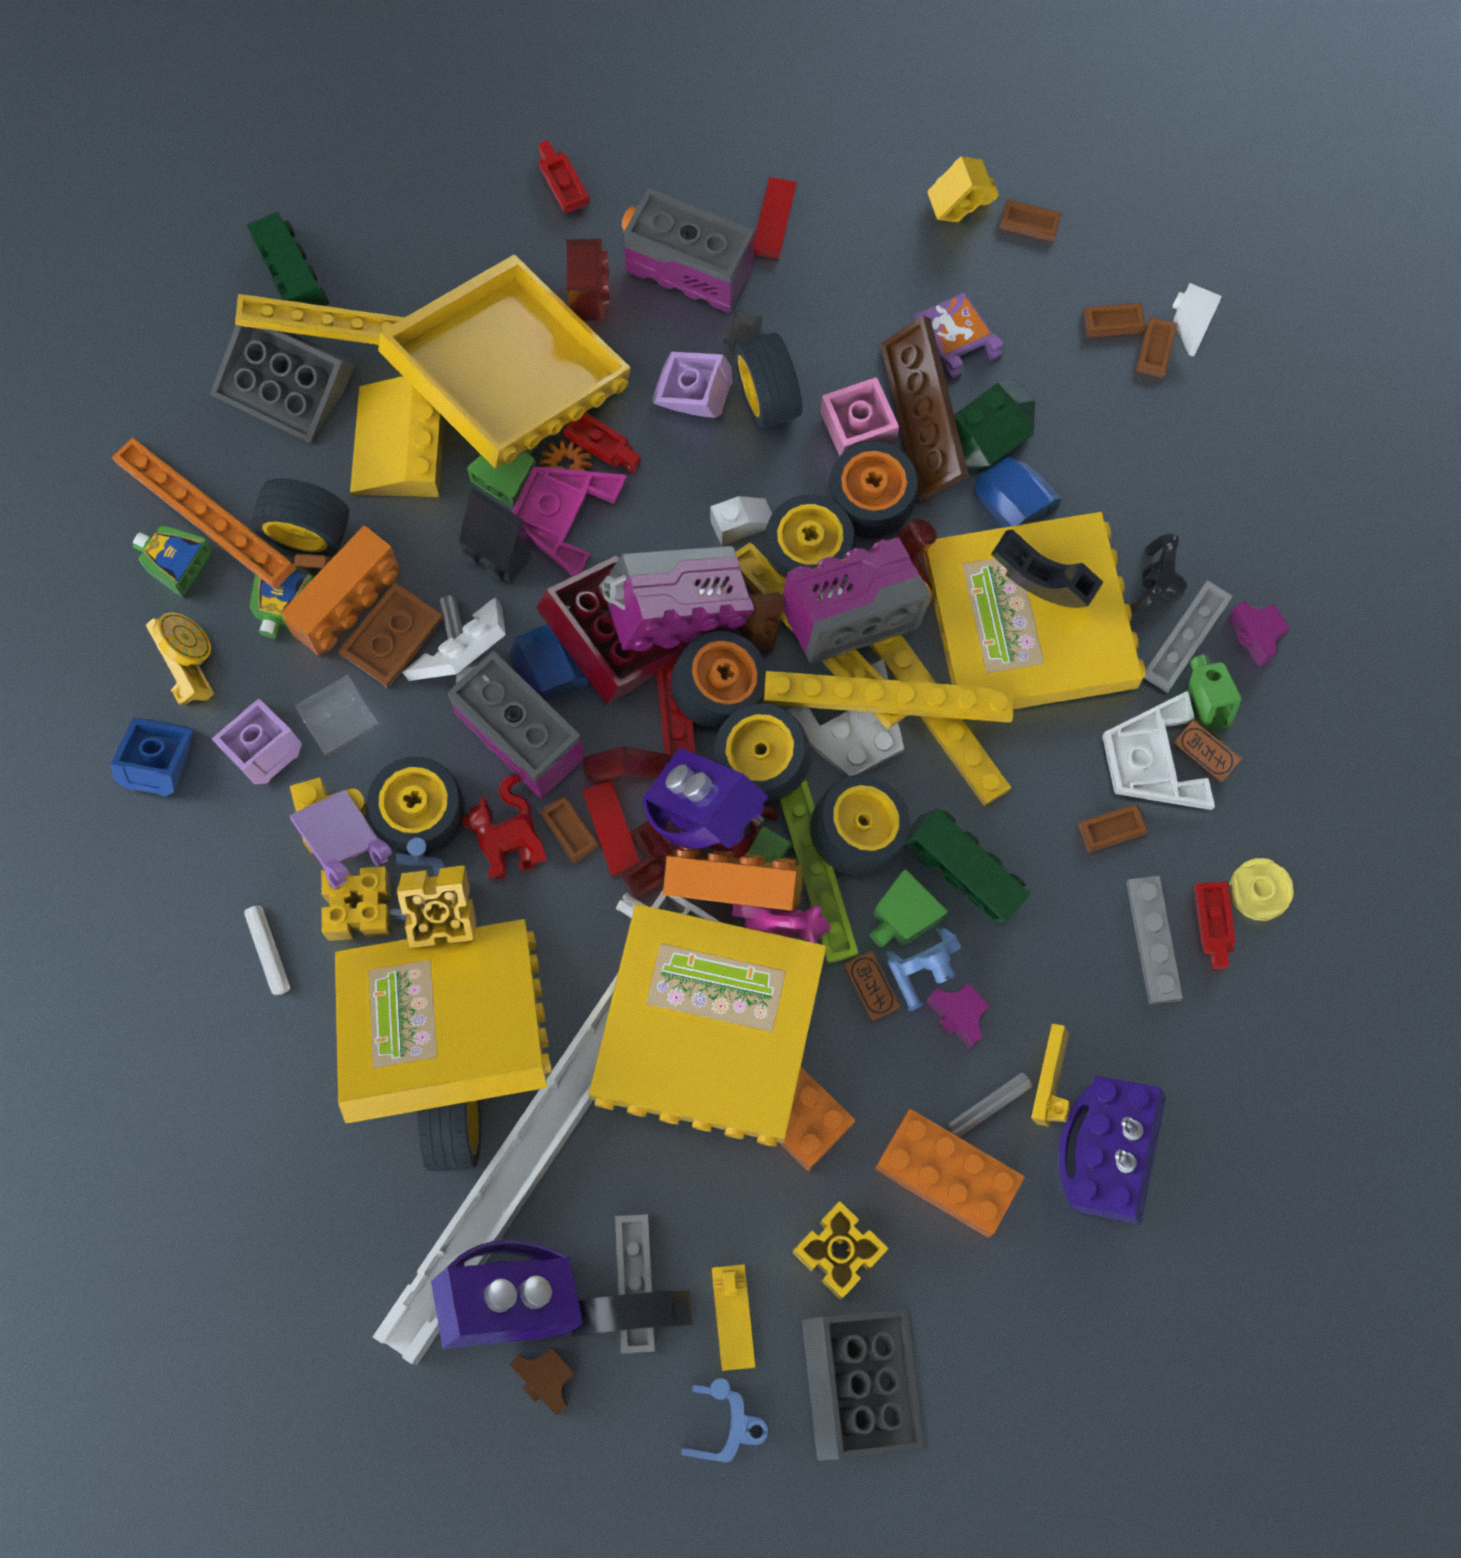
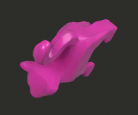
[732,904,830,944]

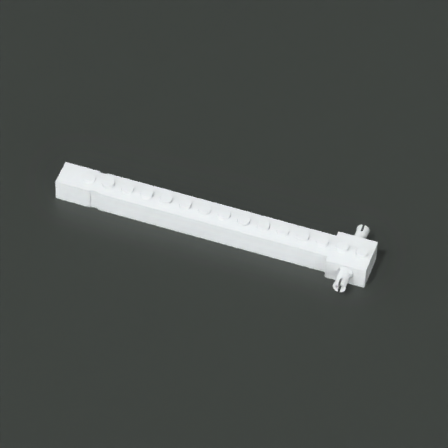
[373,890,719,1365]

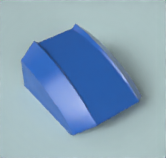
[974,456,1062,528]
[509,624,589,701]
[110,718,194,797]

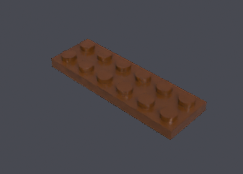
[880,316,969,501]

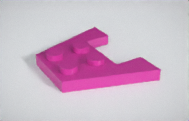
[512,466,627,577]

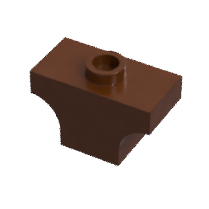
[739,592,785,653]
[510,1347,576,1415]

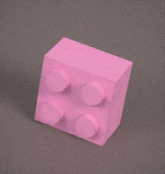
[820,377,899,456]

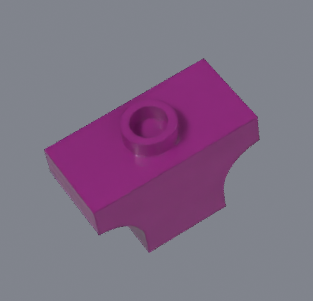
[1228,601,1290,667]
[926,983,990,1049]

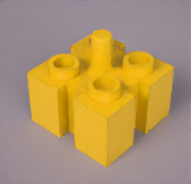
[397,865,477,948]

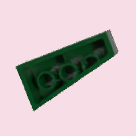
[247,211,330,306]
[903,808,1030,924]

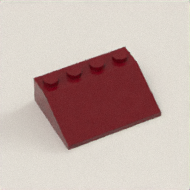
[536,555,685,704]

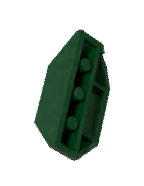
[954,380,1035,469]

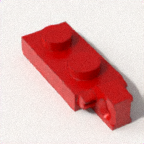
[538,139,590,214]
[563,412,641,474]
[1194,881,1236,971]

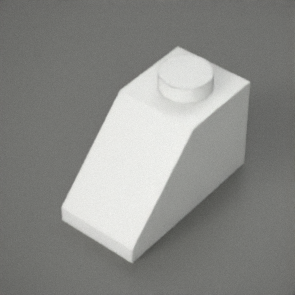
[1172,283,1222,357]
[710,496,772,547]

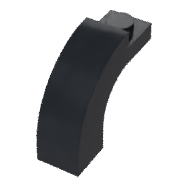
[991,529,1103,608]
[571,1290,692,1337]

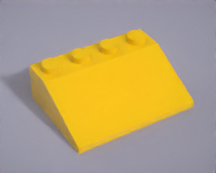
[350,376,445,497]

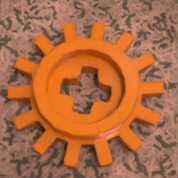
[539,440,592,471]

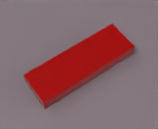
[754,176,797,260]
[582,780,641,878]

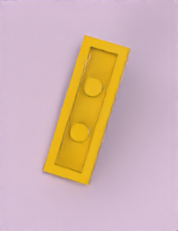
[146,618,214,705]
[1031,1023,1070,1127]
[712,1264,755,1371]

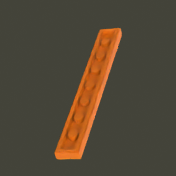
[112,437,297,590]

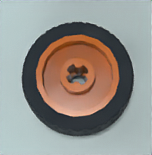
[827,441,918,538]
[670,631,767,729]

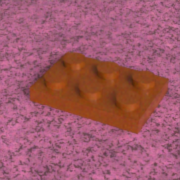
[338,582,444,689]

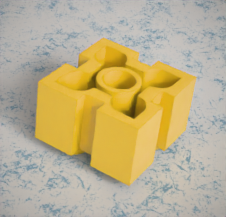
[321,866,392,941]
[792,1201,889,1300]

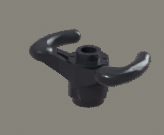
[1124,533,1187,614]

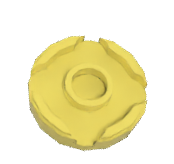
[1229,858,1294,921]

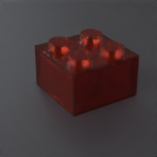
[566,239,610,321]

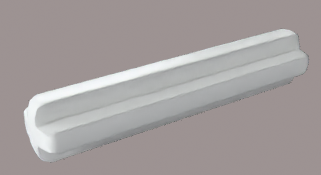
[244,906,290,995]

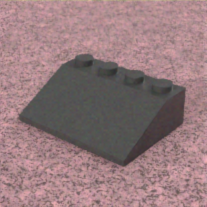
[210,325,356,443]
[802,1309,925,1461]

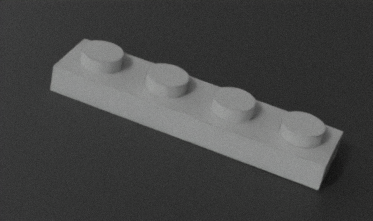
[1143,580,1233,693]
[1126,876,1183,1005]
[615,1214,655,1354]

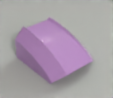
[652,352,733,418]
[212,699,302,784]

